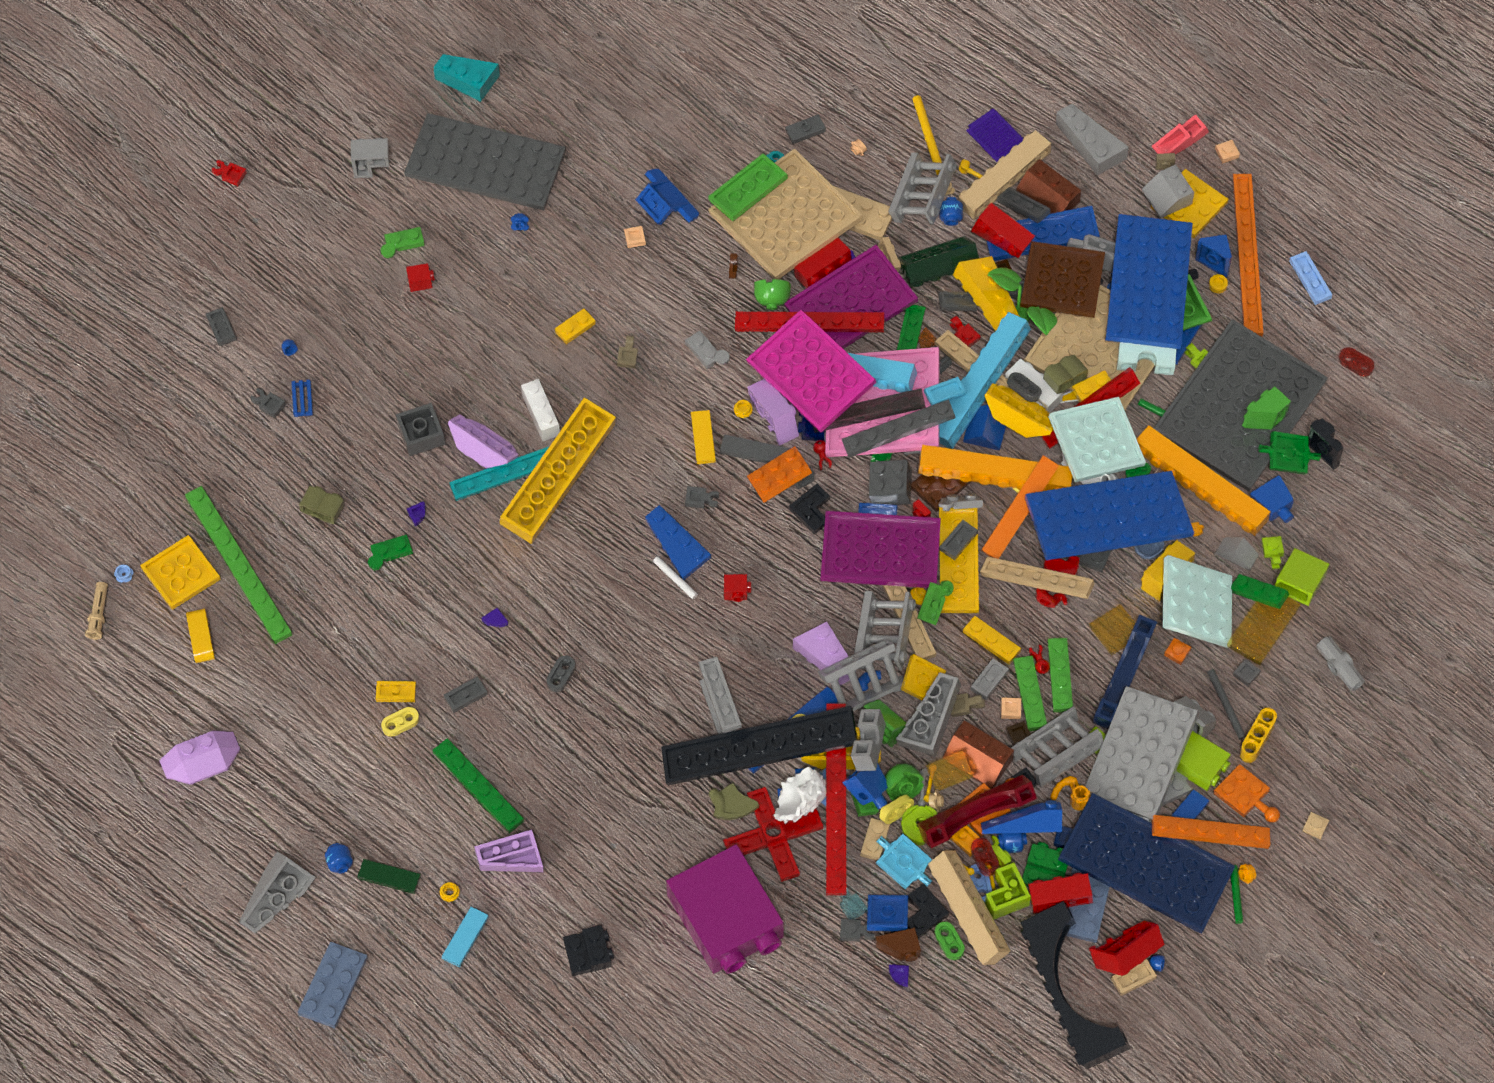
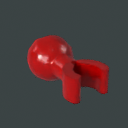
[813,440,832,470]
[1029,645,1050,674]

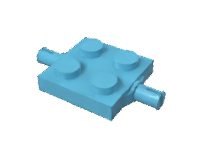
[876,834,932,890]

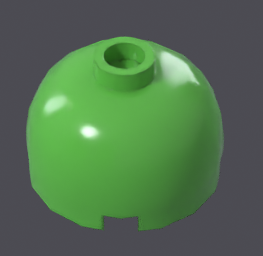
[754,279,791,310]
[885,763,924,801]

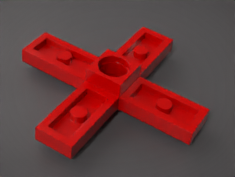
[723,787,823,882]

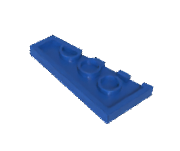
[645,505,711,580]

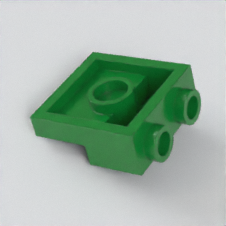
[1022,842,1068,887]

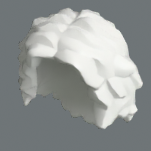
[773,767,827,823]

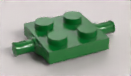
[1258,431,1321,475]

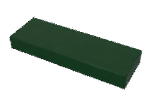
[357,859,421,894]

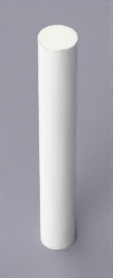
[653,556,698,599]

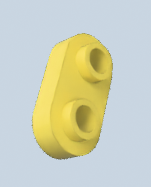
[381,707,419,737]
[879,795,914,824]

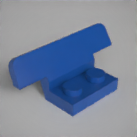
[635,169,699,225]

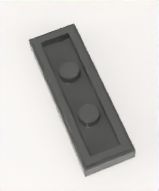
[997,187,1051,223]

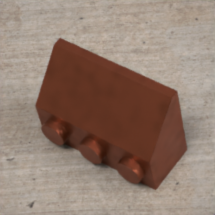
[1016,159,1081,214]
[942,720,1014,789]

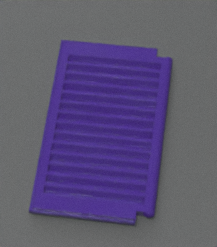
[966,108,1023,162]

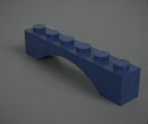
[1092,614,1157,729]

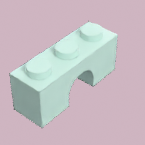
[1117,342,1176,375]

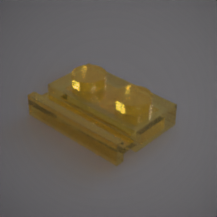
[926,751,973,791]

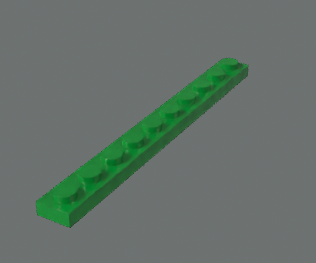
[871,305,926,462]

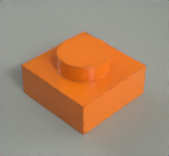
[1164,638,1191,665]

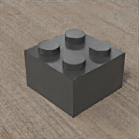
[396,403,445,456]
[869,460,912,505]

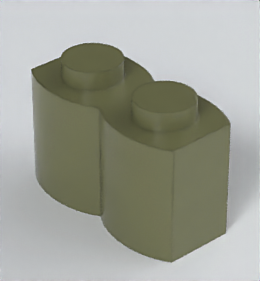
[1043,355,1088,394]
[299,486,344,524]

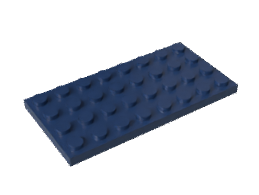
[1058,793,1235,934]

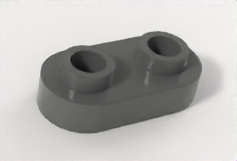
[1007,372,1042,402]
[546,655,575,692]

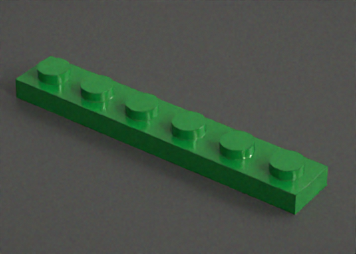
[432,738,524,834]

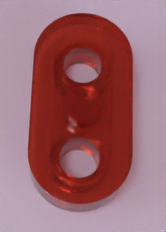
[1339,347,1375,377]
[971,838,999,876]

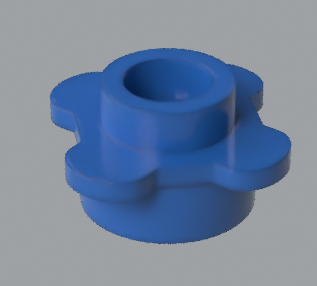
[511,213,529,231]

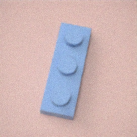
[1289,251,1332,305]

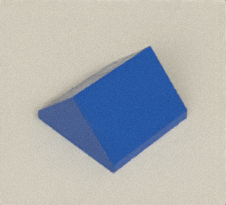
[1195,235,1232,278]
[963,404,1006,451]

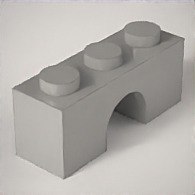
[851,709,886,771]

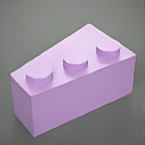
[747,379,799,446]
[793,622,856,685]
[474,830,543,872]

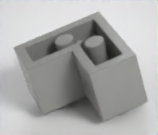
[351,138,389,178]

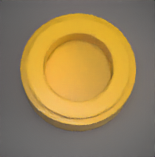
[1209,274,1228,294]

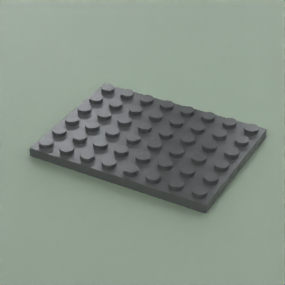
[1153,319,1328,491]

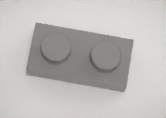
[970,659,1009,700]

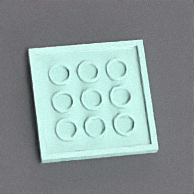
[1048,397,1146,482]
[1163,555,1232,648]

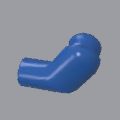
[858,670,881,691]

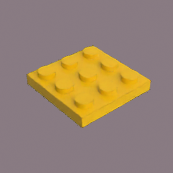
[1151,169,1229,238]
[140,535,221,610]

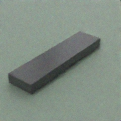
[720,434,791,464]

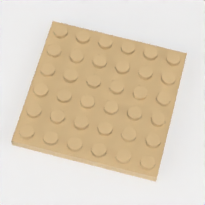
[708,149,863,280]
[1024,285,1155,411]

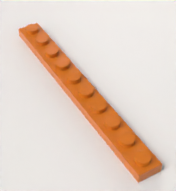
[1233,174,1263,337]

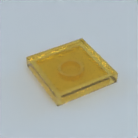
[1089,604,1135,655]

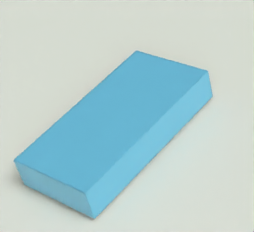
[924,377,966,406]

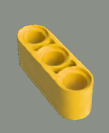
[186,608,215,663]
[1240,708,1277,763]

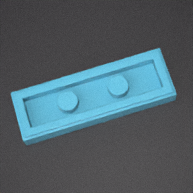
[442,907,489,968]

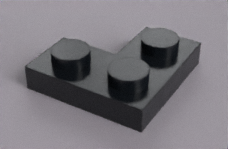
[789,484,830,534]
[908,884,949,939]

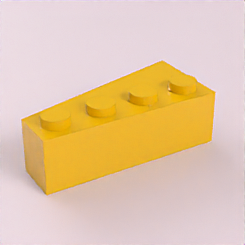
[953,256,1020,331]

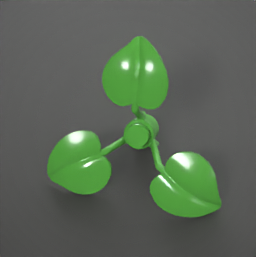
[987,268,1057,335]

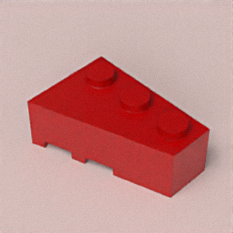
[971,203,1035,258]
[1089,920,1165,976]

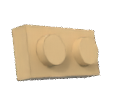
[878,237,901,272]
[860,818,890,861]
[1111,959,1157,996]

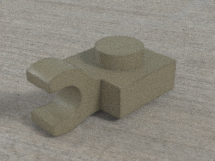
[617,335,638,369]
[951,693,985,717]

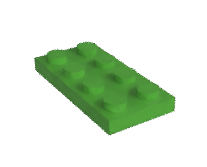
[708,154,788,221]

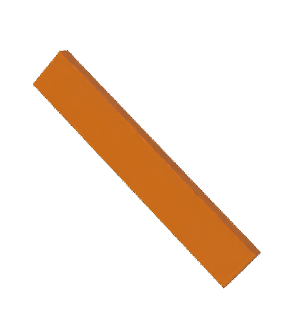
[981,455,1059,559]

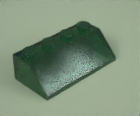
[897,236,979,287]

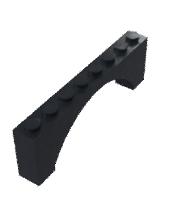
[1020,901,1131,1069]

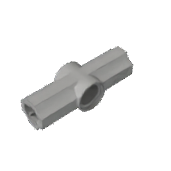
[1316,636,1365,691]

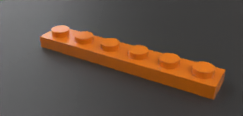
[1152,815,1270,849]

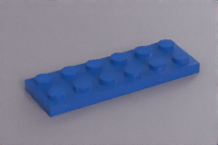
[986,206,1100,261]

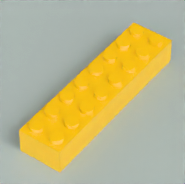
[500,397,616,544]

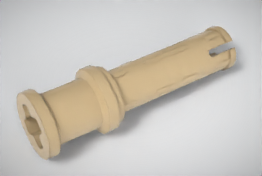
[85,582,108,640]

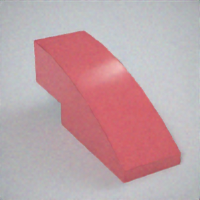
[1151,114,1209,154]

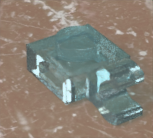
[838,888,868,920]

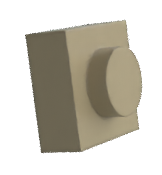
[1155,153,1175,170]

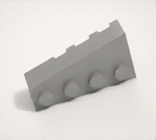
[1056,104,1129,175]
[896,673,961,757]

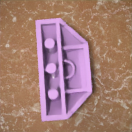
[448,415,519,468]
[159,731,240,785]

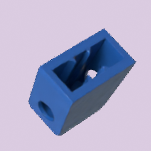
[1249,475,1294,523]
[842,763,888,809]

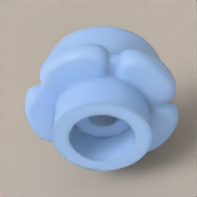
[114,565,133,583]

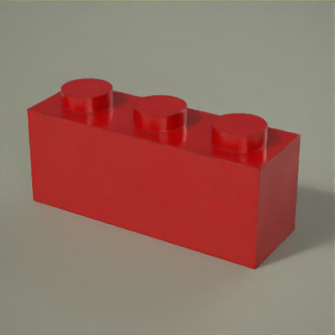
[794,238,852,289]
[1028,873,1093,914]

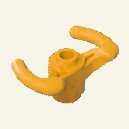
[1050,776,1091,811]

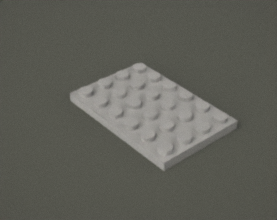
[1085,686,1200,820]

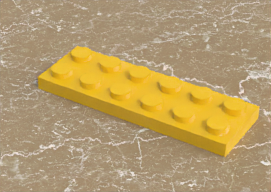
[939,507,979,613]

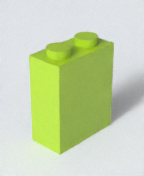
[1275,548,1330,606]
[1176,731,1231,791]

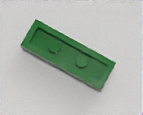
[1231,574,1289,609]

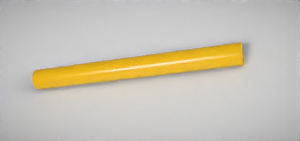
[912,95,942,175]

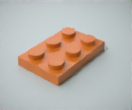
[747,446,812,503]

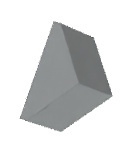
[1215,537,1259,571]

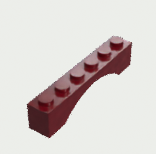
[917,774,1037,848]

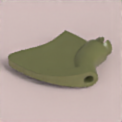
[708,783,760,820]

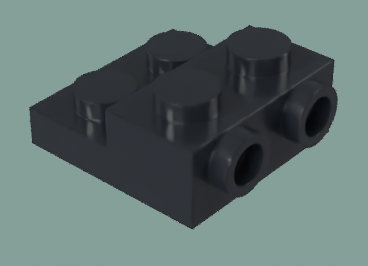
[1308,418,1343,470]
[563,925,614,976]

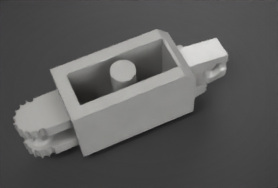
[1067,234,1115,272]

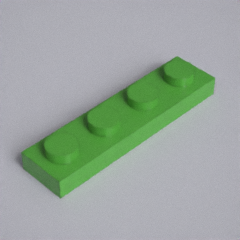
[1047,638,1073,713]
[1013,656,1047,731]

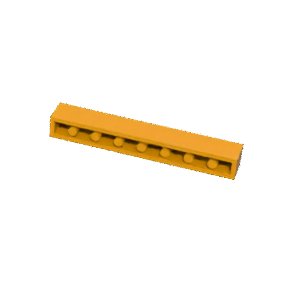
[1137,425,1271,536]
[918,445,1072,491]

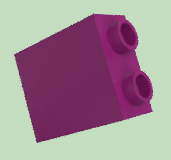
[666,844,784,974]

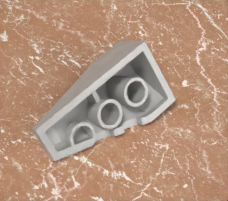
[239,851,316,933]

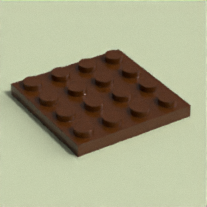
[1020,241,1105,318]

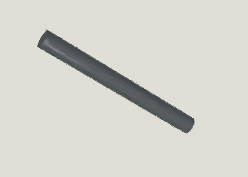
[1207,669,1246,740]

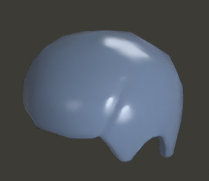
[1134,541,1165,560]

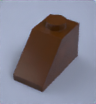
[875,928,921,962]

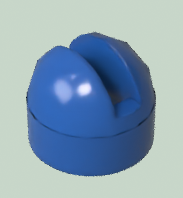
[281,339,298,356]
[1149,955,1165,972]

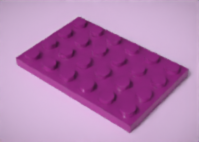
[784,245,918,349]
[820,511,941,588]

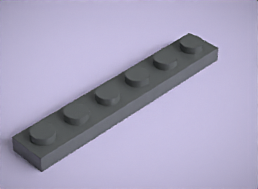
[842,399,956,458]

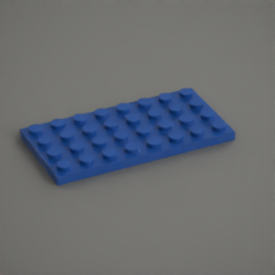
[1105,214,1193,349]
[1025,471,1194,560]

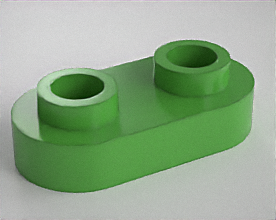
[935,922,965,960]

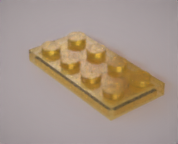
[1227,597,1301,666]

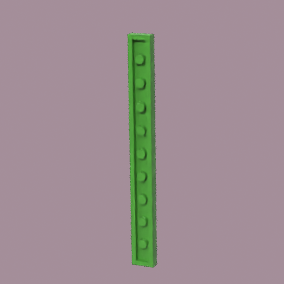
[185,486,292,644]

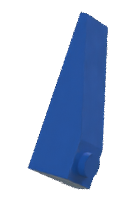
[981,800,1062,834]

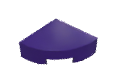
[407,501,426,526]
[481,608,508,628]
[889,964,909,987]

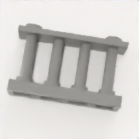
[888,153,957,224]
[854,591,916,670]
[818,638,904,711]
[698,657,742,734]
[1011,706,1103,788]

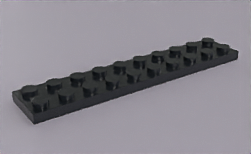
[661,706,857,786]

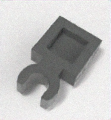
[250,388,286,418]
[685,486,719,508]
[840,919,874,942]

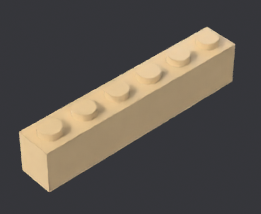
[958,130,1051,220]
[928,850,1011,965]

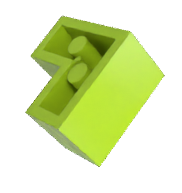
[985,863,1031,920]

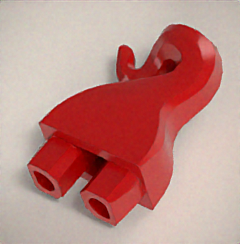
[1036,556,1080,608]

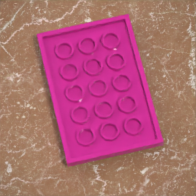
[746,310,876,432]

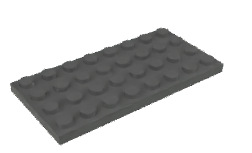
[404,113,566,211]

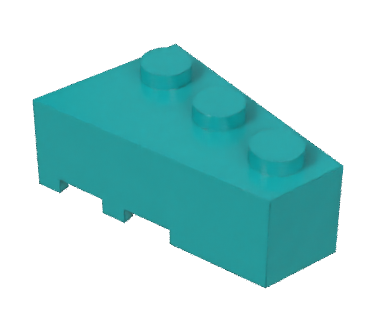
[433,54,500,102]

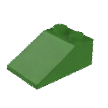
[1183,274,1212,331]

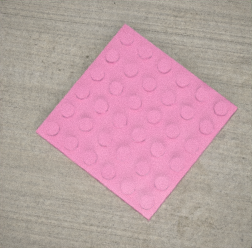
[825,347,940,457]

